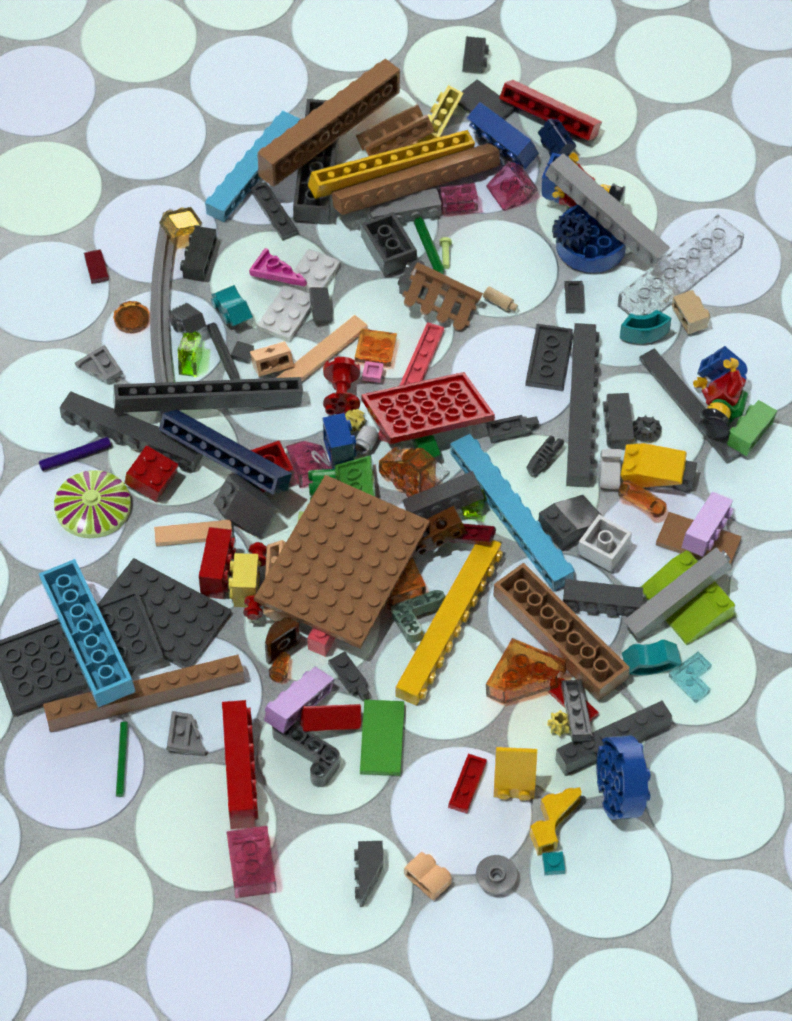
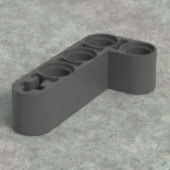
[272,724,340,787]

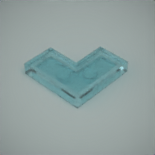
[669,651,712,703]

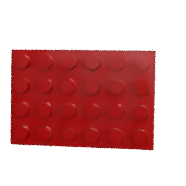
[361,372,495,444]

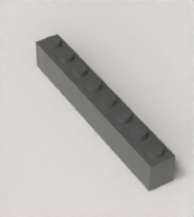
[59,391,204,472]

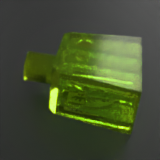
[178,332,203,377]

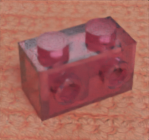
[440,183,479,215]

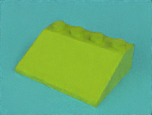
[640,550,736,645]

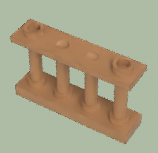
[355,104,435,156]

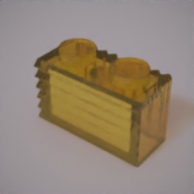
[159,207,203,238]

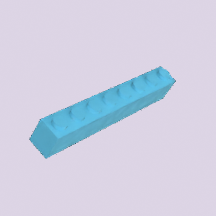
[205,111,300,222]

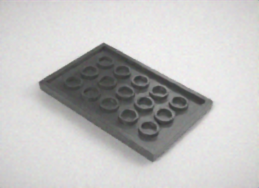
[99,558,231,668]

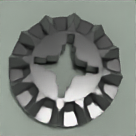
[633,415,662,442]

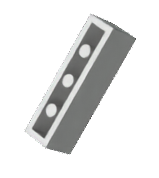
[367,188,442,223]

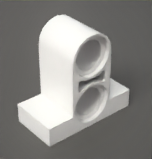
[600,449,621,489]

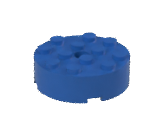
[555,205,627,273]
[596,735,651,820]

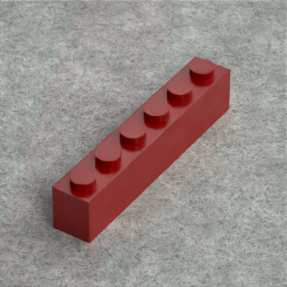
[499,79,602,141]

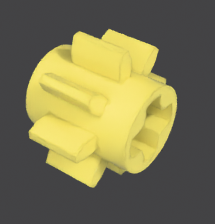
[345,409,366,432]
[547,710,569,737]

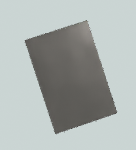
[457,79,515,119]

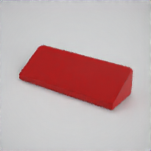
[300,704,361,732]

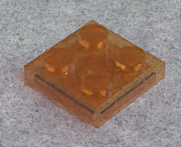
[355,328,397,367]

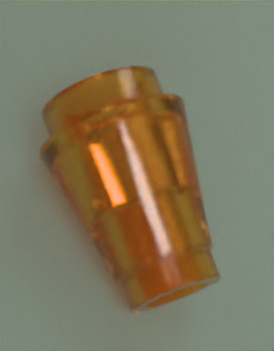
[269,652,291,682]

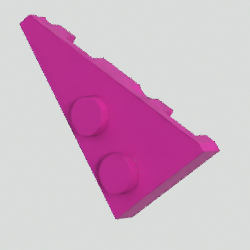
[249,248,307,287]

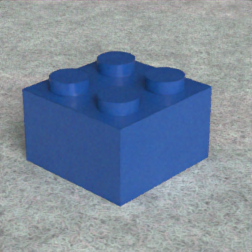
[322,413,357,469]

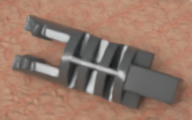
[526,435,564,476]

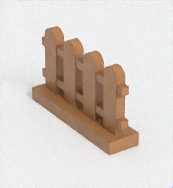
[402,262,483,331]

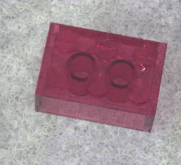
[226,826,277,898]

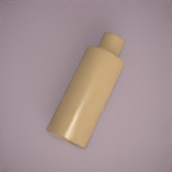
[483,286,518,311]

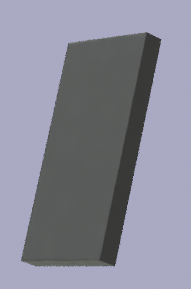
[525,324,573,391]

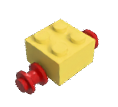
[229,542,267,620]

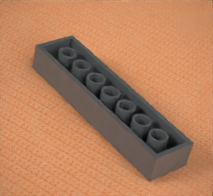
[293,99,339,223]

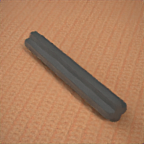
[207,322,240,380]

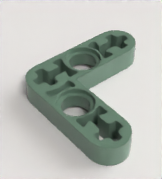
[391,590,445,643]

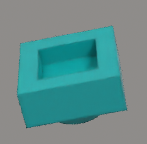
[542,851,565,876]

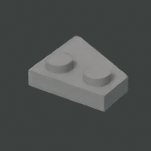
[74,345,123,383]
[166,711,206,756]

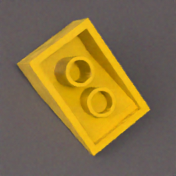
[620,443,687,489]
[493,747,537,801]

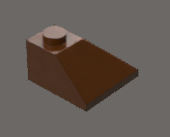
[265,617,300,665]

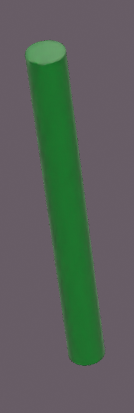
[116,721,128,797]

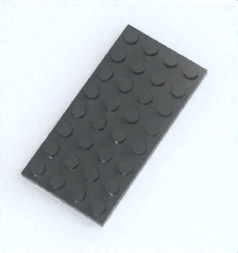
[0,589,164,715]

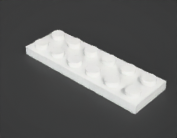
[257,248,340,343]

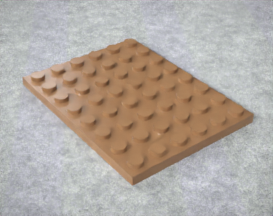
[254,475,430,649]

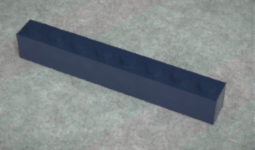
[159,409,292,495]

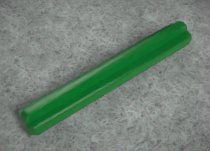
[414,217,445,274]

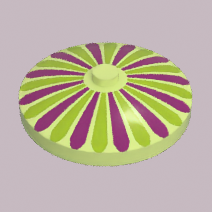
[54,470,131,538]

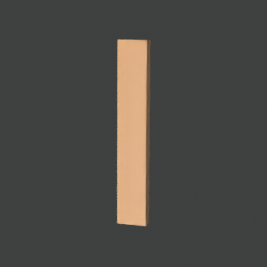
[276,315,368,381]

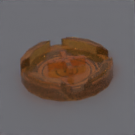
[113,301,150,334]

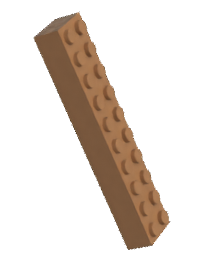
[257,58,400,187]

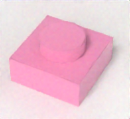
[362,361,383,383]

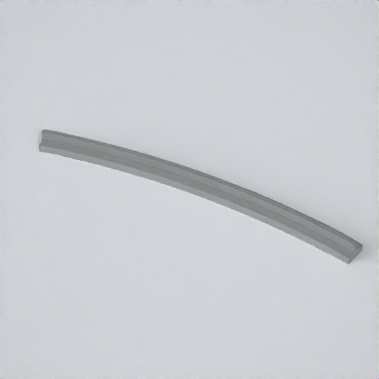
[150,208,181,419]

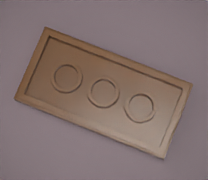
[656,512,742,565]

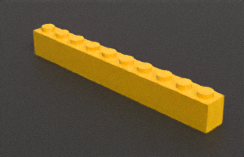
[308,130,475,199]
[395,540,503,706]

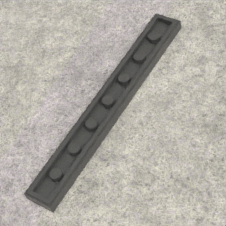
[639,348,742,463]

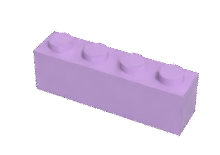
[681,491,734,557]
[264,666,334,733]

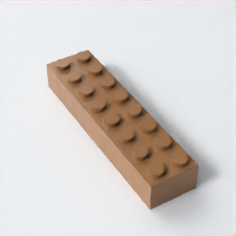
[493,562,630,701]

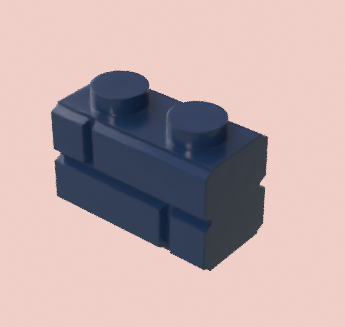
[538,118,576,156]

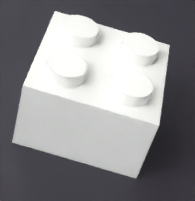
[578,514,632,572]

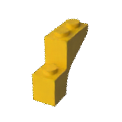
[529,787,582,856]

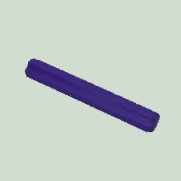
[39,437,111,471]

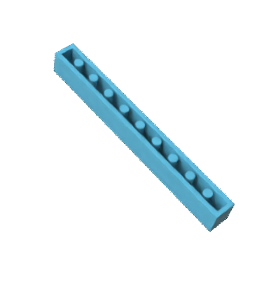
[450,434,575,592]

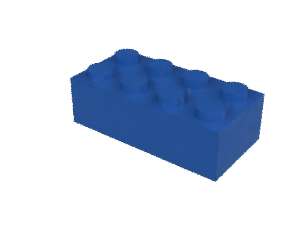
[467,102,539,169]

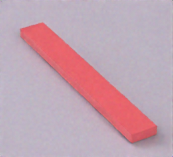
[377,322,444,445]

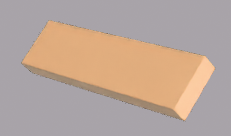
[154,520,232,547]

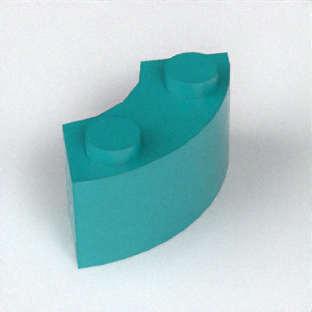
[211,285,253,326]
[619,309,672,344]
[622,639,681,675]

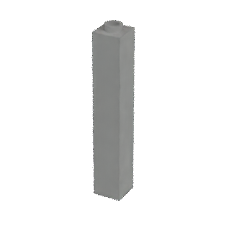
[623,547,731,640]

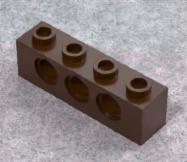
[410,506,467,561]

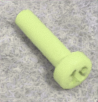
[439,237,452,269]

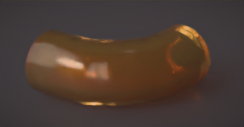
[618,480,667,518]

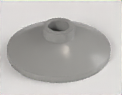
[476,855,517,894]

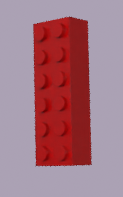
[222,700,259,830]

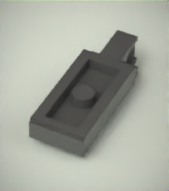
[486,414,539,442]
[328,651,369,701]

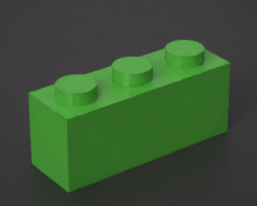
[727,399,777,456]

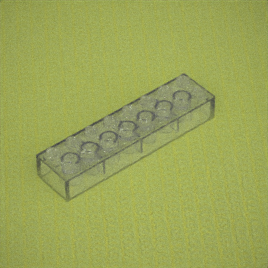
[617,214,744,315]

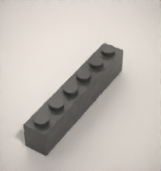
[555,700,672,776]

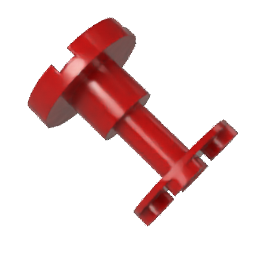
[323,357,360,415]

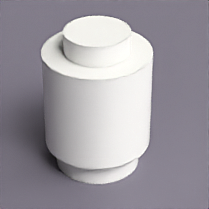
[355,425,379,454]

